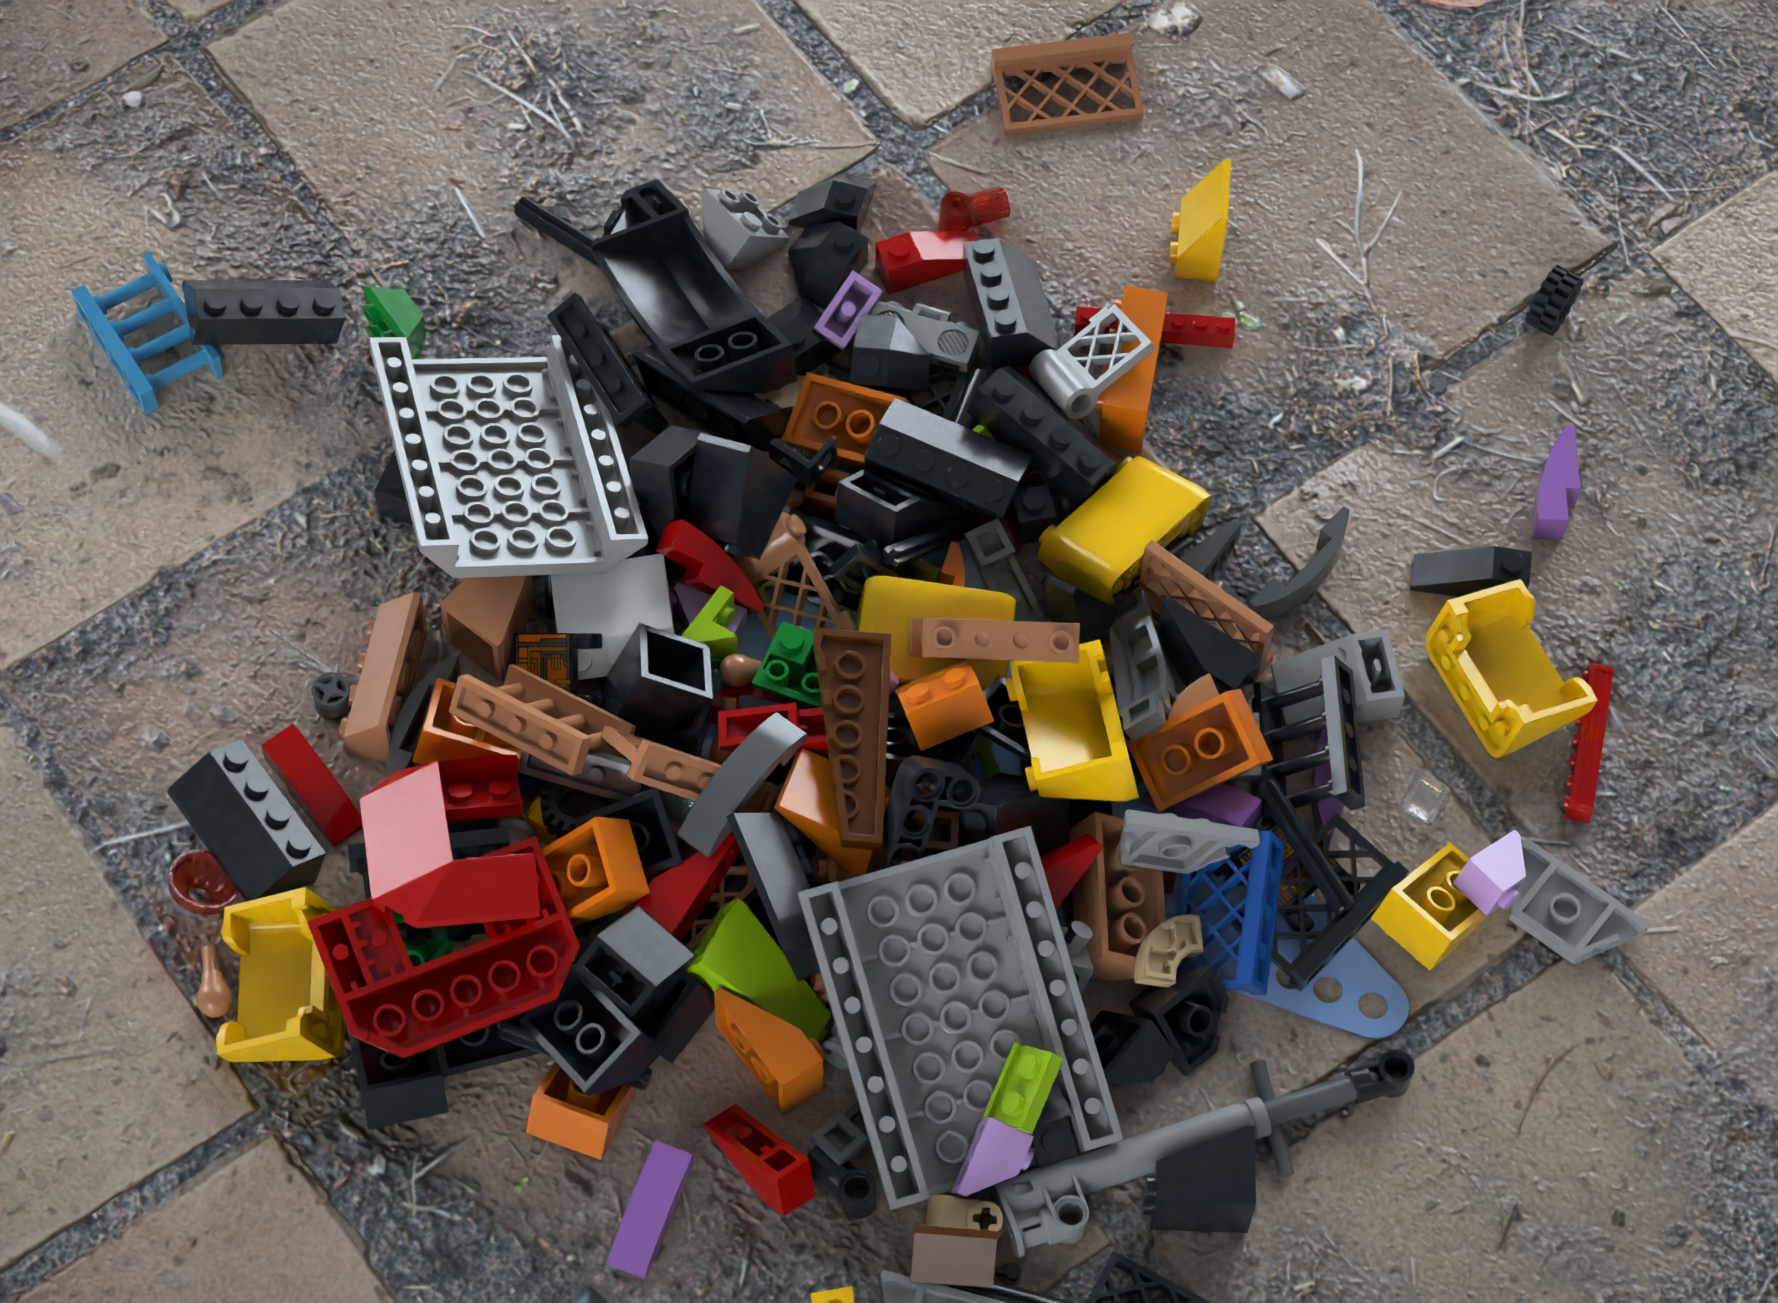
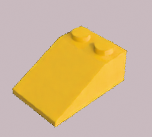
[1169,159,1231,282]
[1371,842,1491,971]

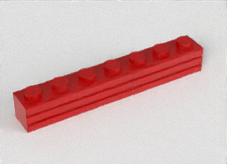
[1074,306,1235,349]
[1562,663,1615,824]

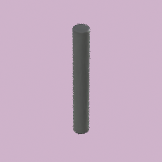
[1250,1060,1294,1178]

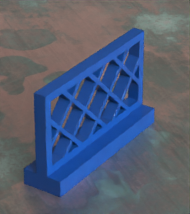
[1176,831,1285,995]

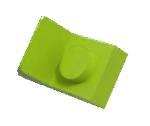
[681,585,738,657]

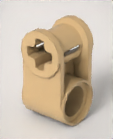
[925,1195,1004,1241]

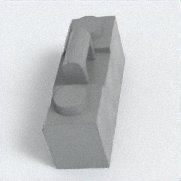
[870,300,981,373]

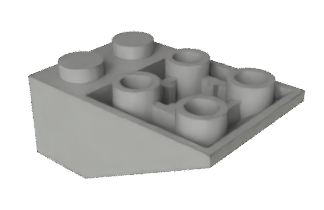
[1271,629,1405,726]

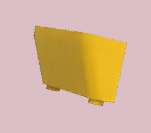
[1037,456,1212,605]
[856,576,1016,692]
[1425,579,1598,758]
[1005,639,1139,802]
[216,887,345,1062]

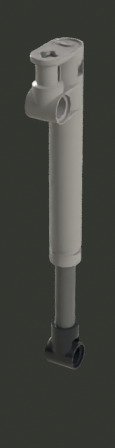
[991,1049,1415,1258]

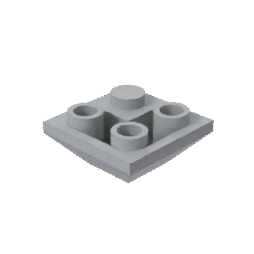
[701,189,790,270]

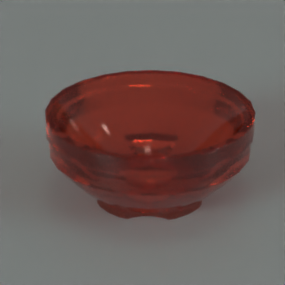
[167,850,239,915]

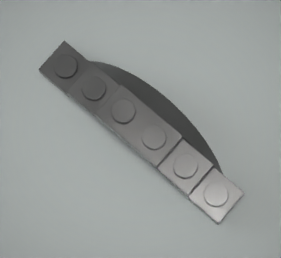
[1109,588,1177,741]

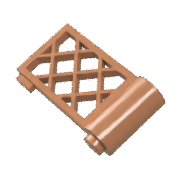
[731,512,858,641]

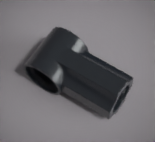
[807,1145,877,1219]

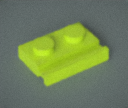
[983,1042,1063,1134]

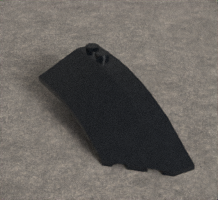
[591,179,797,394]

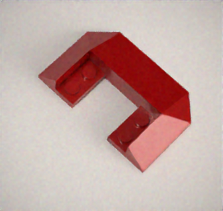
[360,754,540,928]
[307,836,580,1059]

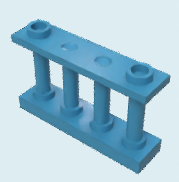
[71,252,225,416]

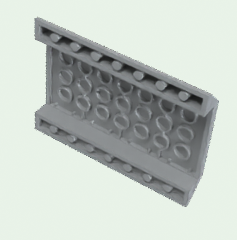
[369,335,648,578]
[798,826,1124,1210]

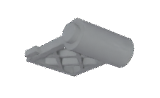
[1029,304,1156,419]

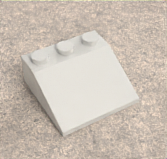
[550,554,676,682]

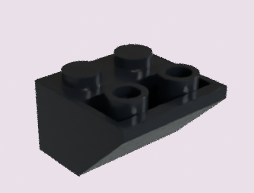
[573,905,698,1019]

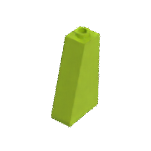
[686,898,832,1044]

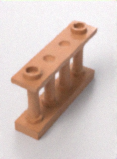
[909,617,1080,663]
[449,664,636,776]

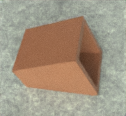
[440,575,535,683]

